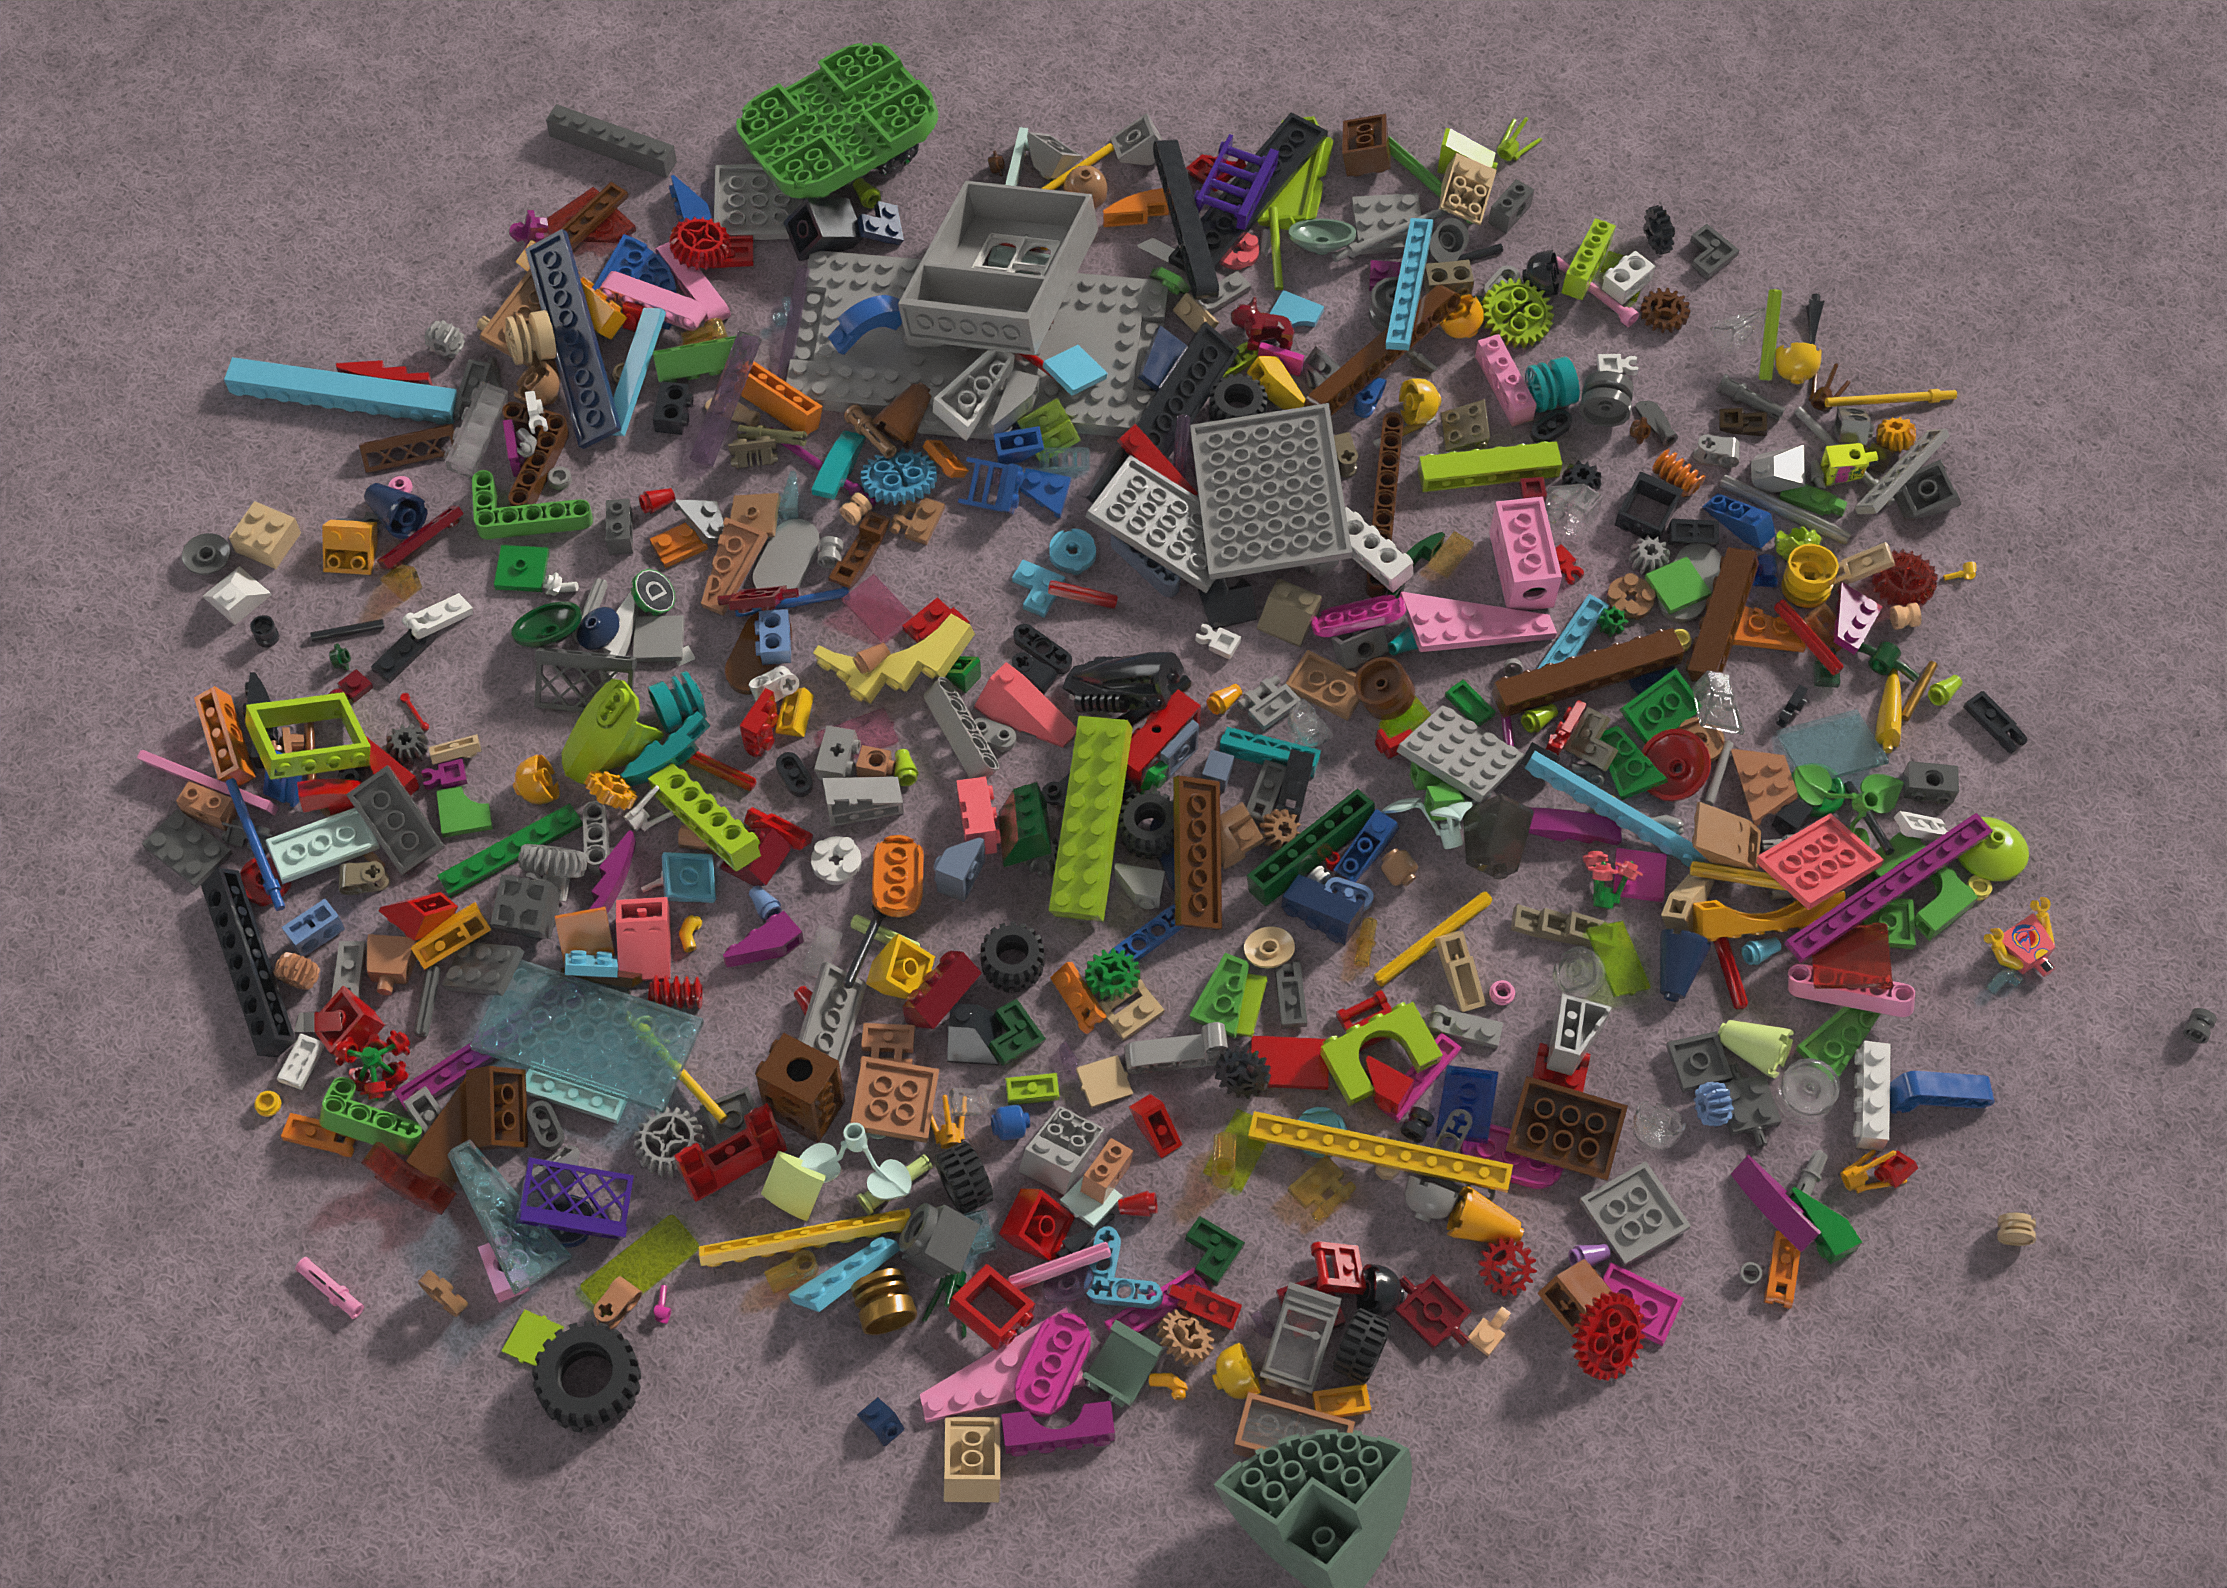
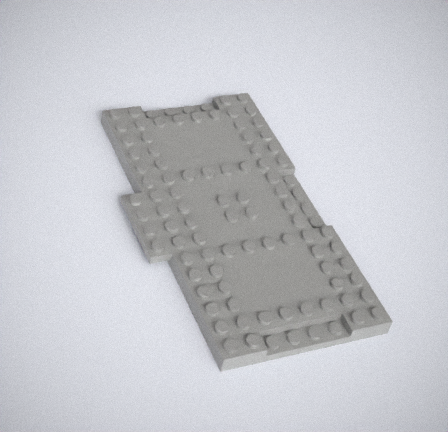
[784,251,1168,440]

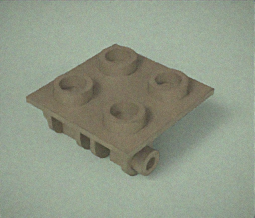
[1441,399,1490,451]
[728,436,778,469]

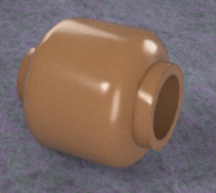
[1381,848,1418,886]

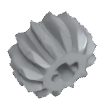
[424,320,465,359]
[1629,536,1670,575]

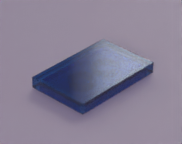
[1436,1065,1499,1144]

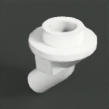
[543,572,579,596]

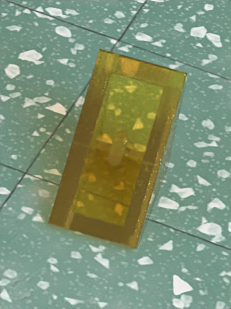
[380,565,422,602]

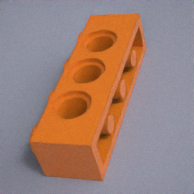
[194,686,256,787]

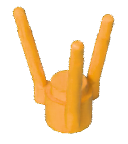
[930,1095,966,1149]
[1840,1149,1907,1194]

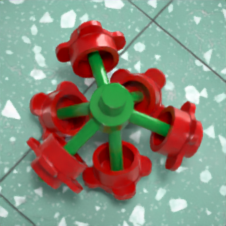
[334,1030,410,1101]

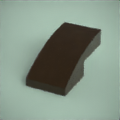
[1719,408,1767,436]

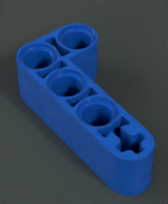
[1890,1071,1995,1114]

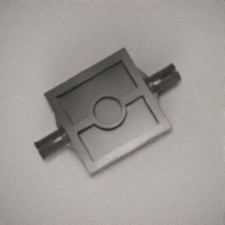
[1724,1063,1782,1148]

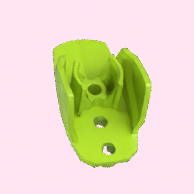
[561,679,664,785]

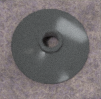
[182,533,231,575]

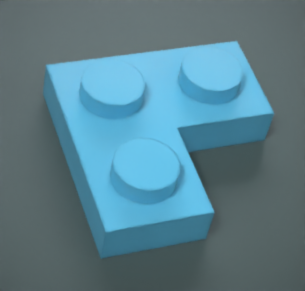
[1012,560,1065,618]

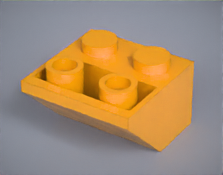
[322,520,378,575]

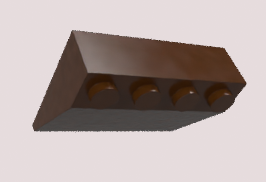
[1505,1076,1628,1181]

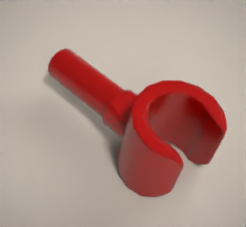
[1325,852,1348,880]

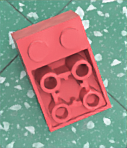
[616,897,671,981]

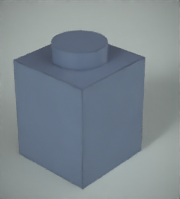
[1202,750,1234,792]

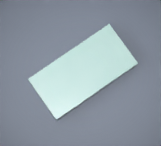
[265,808,380,884]

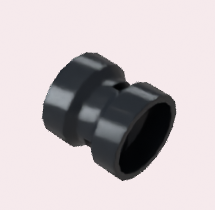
[250,615,280,648]
[1400,1106,1435,1143]

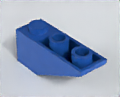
[669,175,712,222]
[1702,493,1776,549]
[1334,809,1400,883]

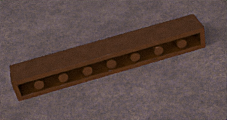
[1492,628,1685,718]

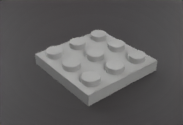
[1351,193,1421,255]
[1579,1161,1691,1267]

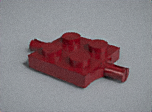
[717,585,799,613]
[1395,1274,1472,1350]

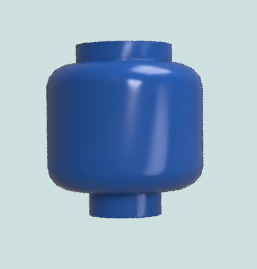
[991,1105,1030,1141]

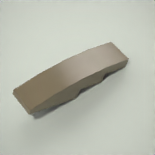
[1511,904,1618,950]

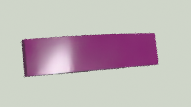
[1519,807,1622,845]
[589,830,636,914]
[1731,1155,1821,1252]

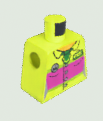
[1820,443,1878,486]

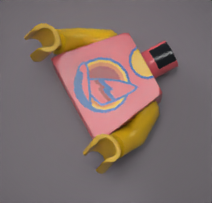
[1983,897,2056,977]

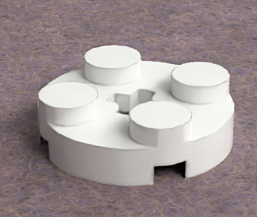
[811,836,862,885]

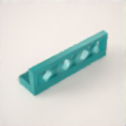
[1219,727,1321,778]

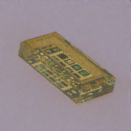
[1428,531,1474,579]

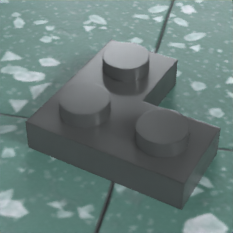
[1690,224,1739,279]

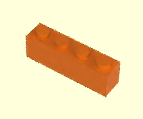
[734,361,823,435]

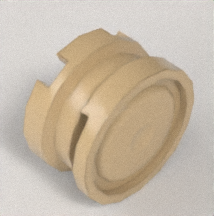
[1997,1213,2036,1246]

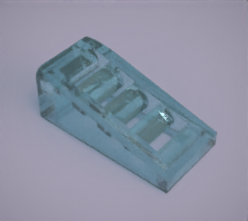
[1040,447,1090,472]
[778,471,799,523]

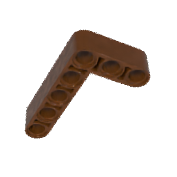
[502,401,569,506]

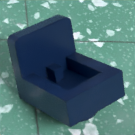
[857,1397,905,1446]

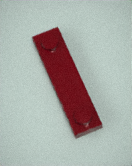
[376,506,464,570]

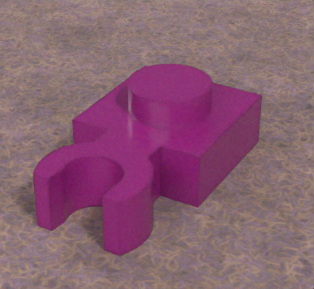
[421,758,468,790]

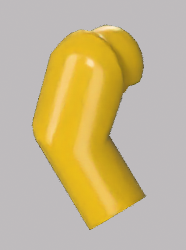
[679,915,702,953]

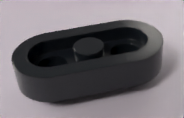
[1530,409,1572,444]
[776,752,813,797]

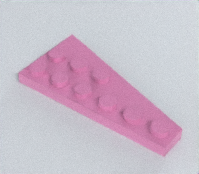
[1399,592,1557,652]

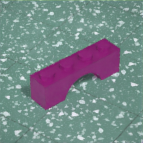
[1002,1401,1115,1457]

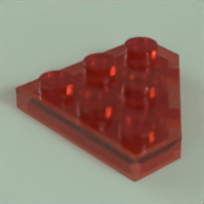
[547,187,636,243]

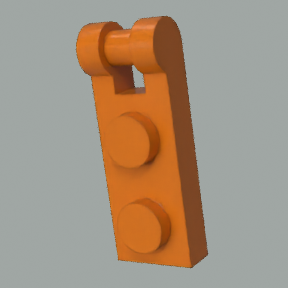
[1050,962,1106,1034]
[281,1113,358,1157]
[1764,1230,1801,1309]

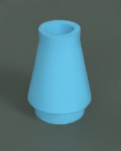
[1741,937,1781,965]

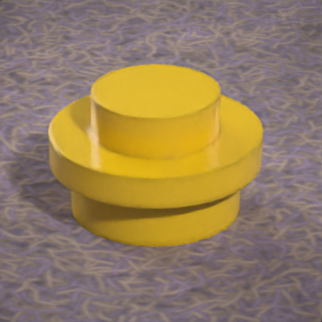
[254,1091,282,1117]

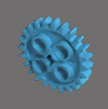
[861,448,937,505]

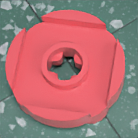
[1221,233,1259,270]

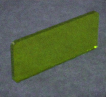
[580,1214,699,1317]

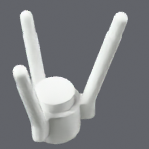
[623,786,674,832]

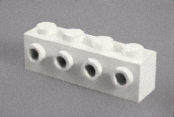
[1853,1041,1890,1151]

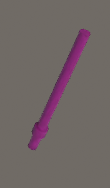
[771,427,877,508]

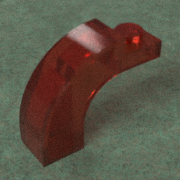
[361,1141,457,1215]

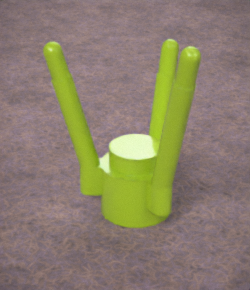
[1497,117,1542,161]

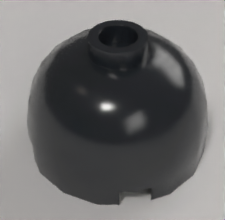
[1522,250,1560,296]
[1356,1264,1404,1318]

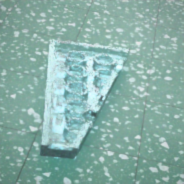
[448,1140,572,1295]

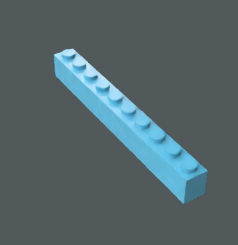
[224,357,458,425]

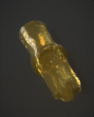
[1354,917,1377,967]

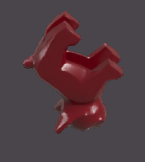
[1231,297,1295,351]

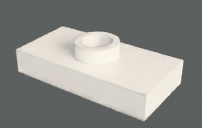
[277,1034,325,1090]

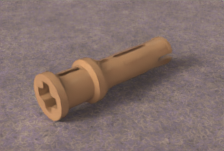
[844,405,897,459]

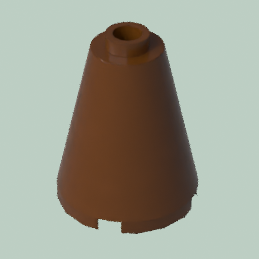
[871,382,932,449]

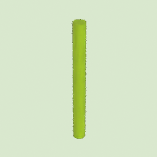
[1268,206,1284,290]

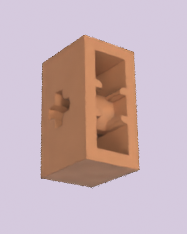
[176,781,238,831]
[1080,1138,1133,1204]

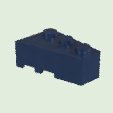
[1281,874,1365,945]

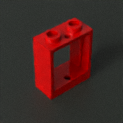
[948,1264,1036,1351]

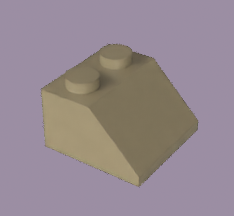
[1257,578,1322,647]

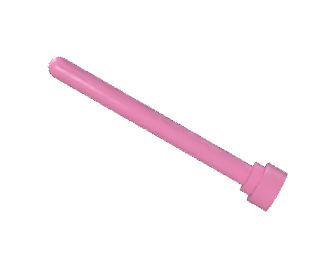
[1557,256,1639,328]

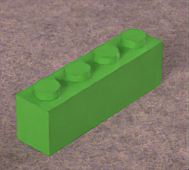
[653,334,749,383]

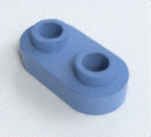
[1324,877,1374,911]

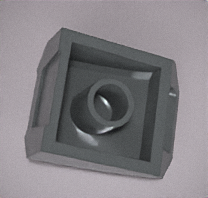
[1894,459,1961,519]

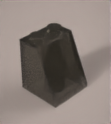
[1463,794,1534,880]

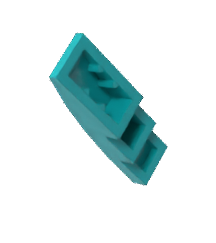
[811,430,866,500]

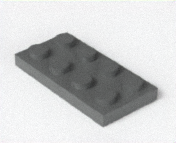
[346,765,445,876]

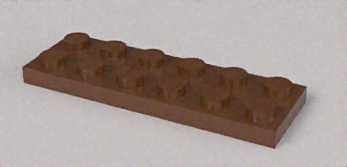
[1173,775,1222,930]

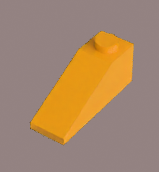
[411,902,491,970]

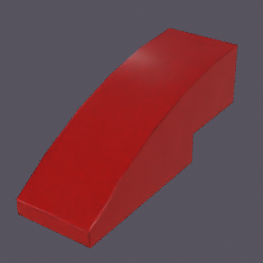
[297,779,363,815]

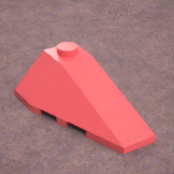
[974,662,1077,748]

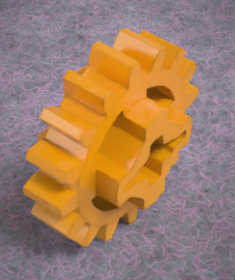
[584,770,638,810]

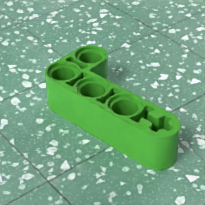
[319,1077,422,1155]

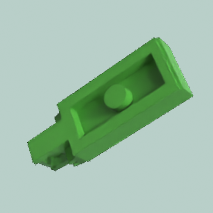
[1779,484,1847,516]

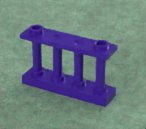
[1194,134,1279,230]

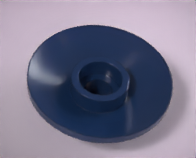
[576,607,620,650]

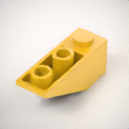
[1247,356,1305,410]

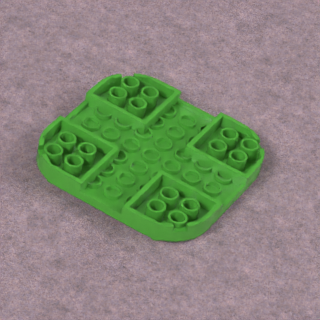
[736,42,938,199]

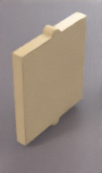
[1075,1055,1133,1108]

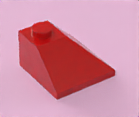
[315,986,385,1055]

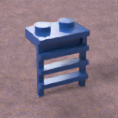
[958,457,1024,514]

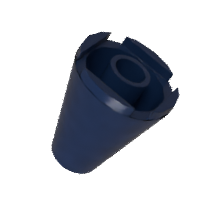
[364,483,428,539]
[1660,929,1712,1002]

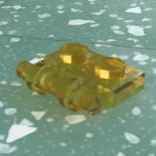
[1288,1155,1357,1222]

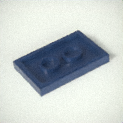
[1137,325,1187,391]

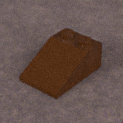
[1342,113,1391,177]

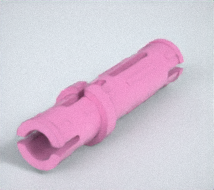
[295,1257,364,1319]

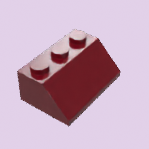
[902,950,982,1029]

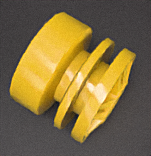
[1781,544,1839,608]

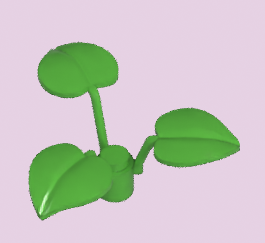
[1793,764,1904,846]

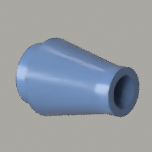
[749,885,782,921]

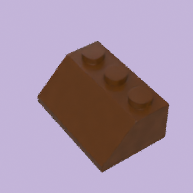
[466,1066,528,1150]

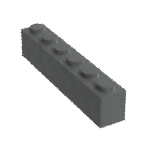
[546,104,677,178]

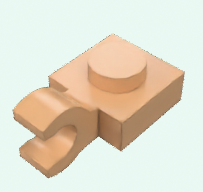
[1468,1307,1511,1357]

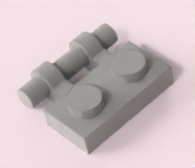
[1237,675,1301,731]

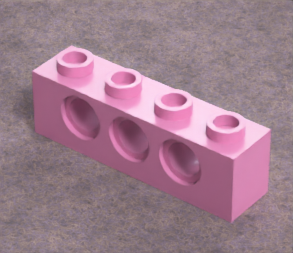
[1475,334,1537,427]

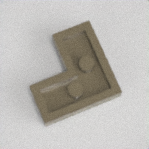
[1564,707,1618,772]

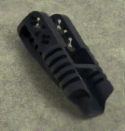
[1063,652,1184,713]

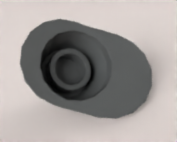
[1429,218,1469,263]

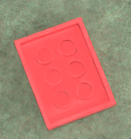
[1756,813,1884,910]

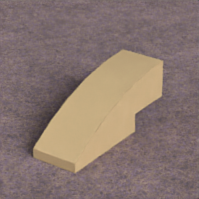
[1434,931,1486,1012]

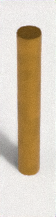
[1902,661,1938,721]

